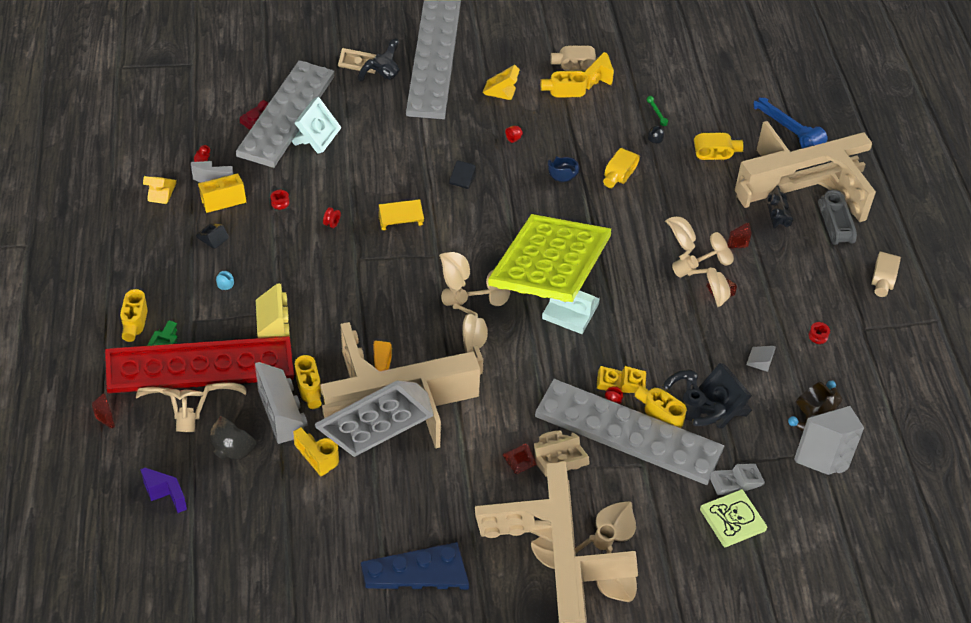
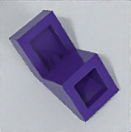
[140,468,187,513]

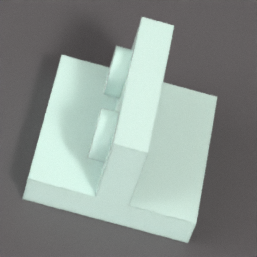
[292,97,341,154]
[542,291,600,334]

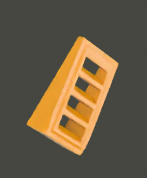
[373,341,392,371]

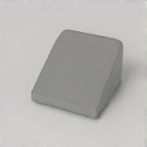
[746,346,776,372]

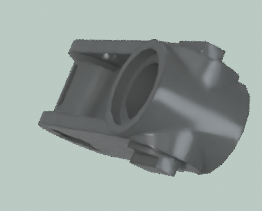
[818,190,857,245]

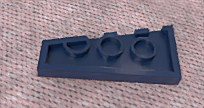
[361,542,469,589]

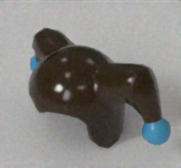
[788,381,843,432]

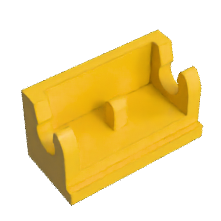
[198,173,247,213]
[379,200,424,230]

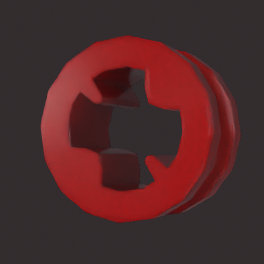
[270,190,289,210]
[323,207,341,228]
[808,322,830,344]

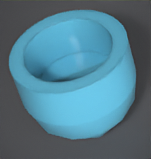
[216,271,234,290]

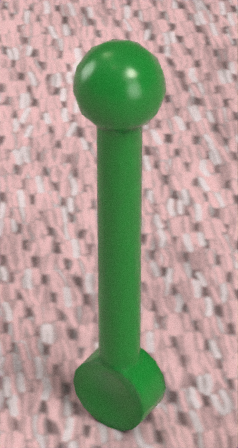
[646,96,668,126]

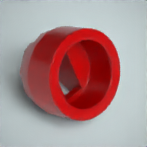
[505,126,522,143]
[604,386,623,404]

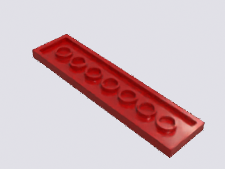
[105,336,294,393]

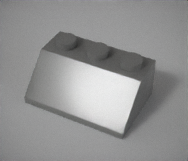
[255,362,307,444]
[794,406,864,475]

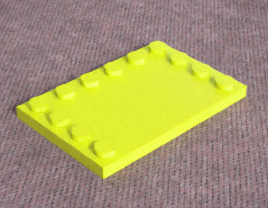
[488,214,611,302]

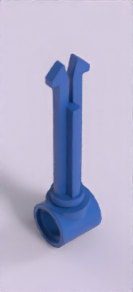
[754,98,828,149]

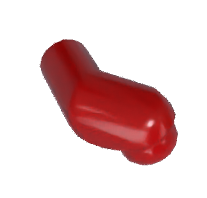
[194,145,211,162]

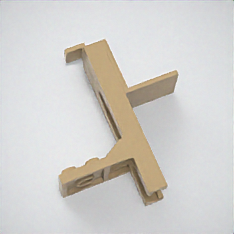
[735,121,876,222]
[320,322,483,448]
[475,462,638,623]

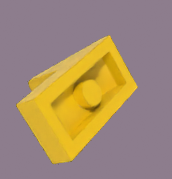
[584,52,614,90]
[483,65,520,100]
[143,176,177,204]

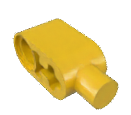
[540,71,588,97]
[694,133,743,160]
[603,148,640,188]
[120,289,148,342]
[295,355,322,409]
[635,386,687,428]

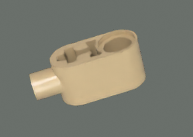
[550,46,596,71]
[871,252,901,297]

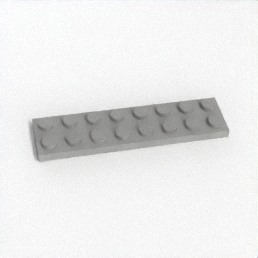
[236,60,335,168]
[535,379,724,485]

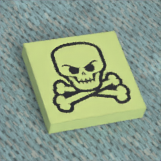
[700,489,767,548]

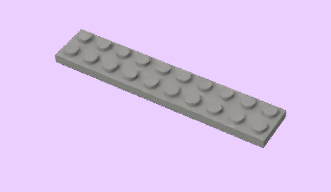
[406,0,461,119]

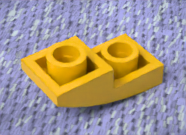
[597,366,646,393]

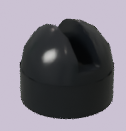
[648,126,664,143]

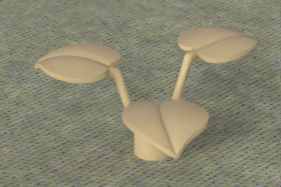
[665,217,734,307]
[439,252,510,353]
[136,383,246,432]
[531,502,637,602]

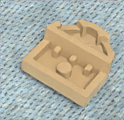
[534,430,589,477]

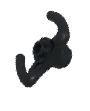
[358,38,400,82]
[662,369,726,426]

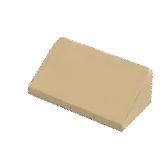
[338,48,376,74]

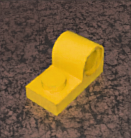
[293,427,339,476]

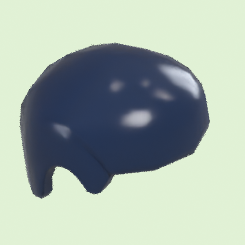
[548,156,579,182]

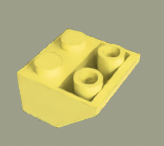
[256,284,290,338]

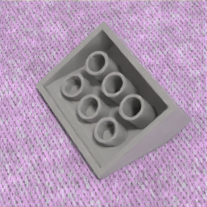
[315,381,434,457]

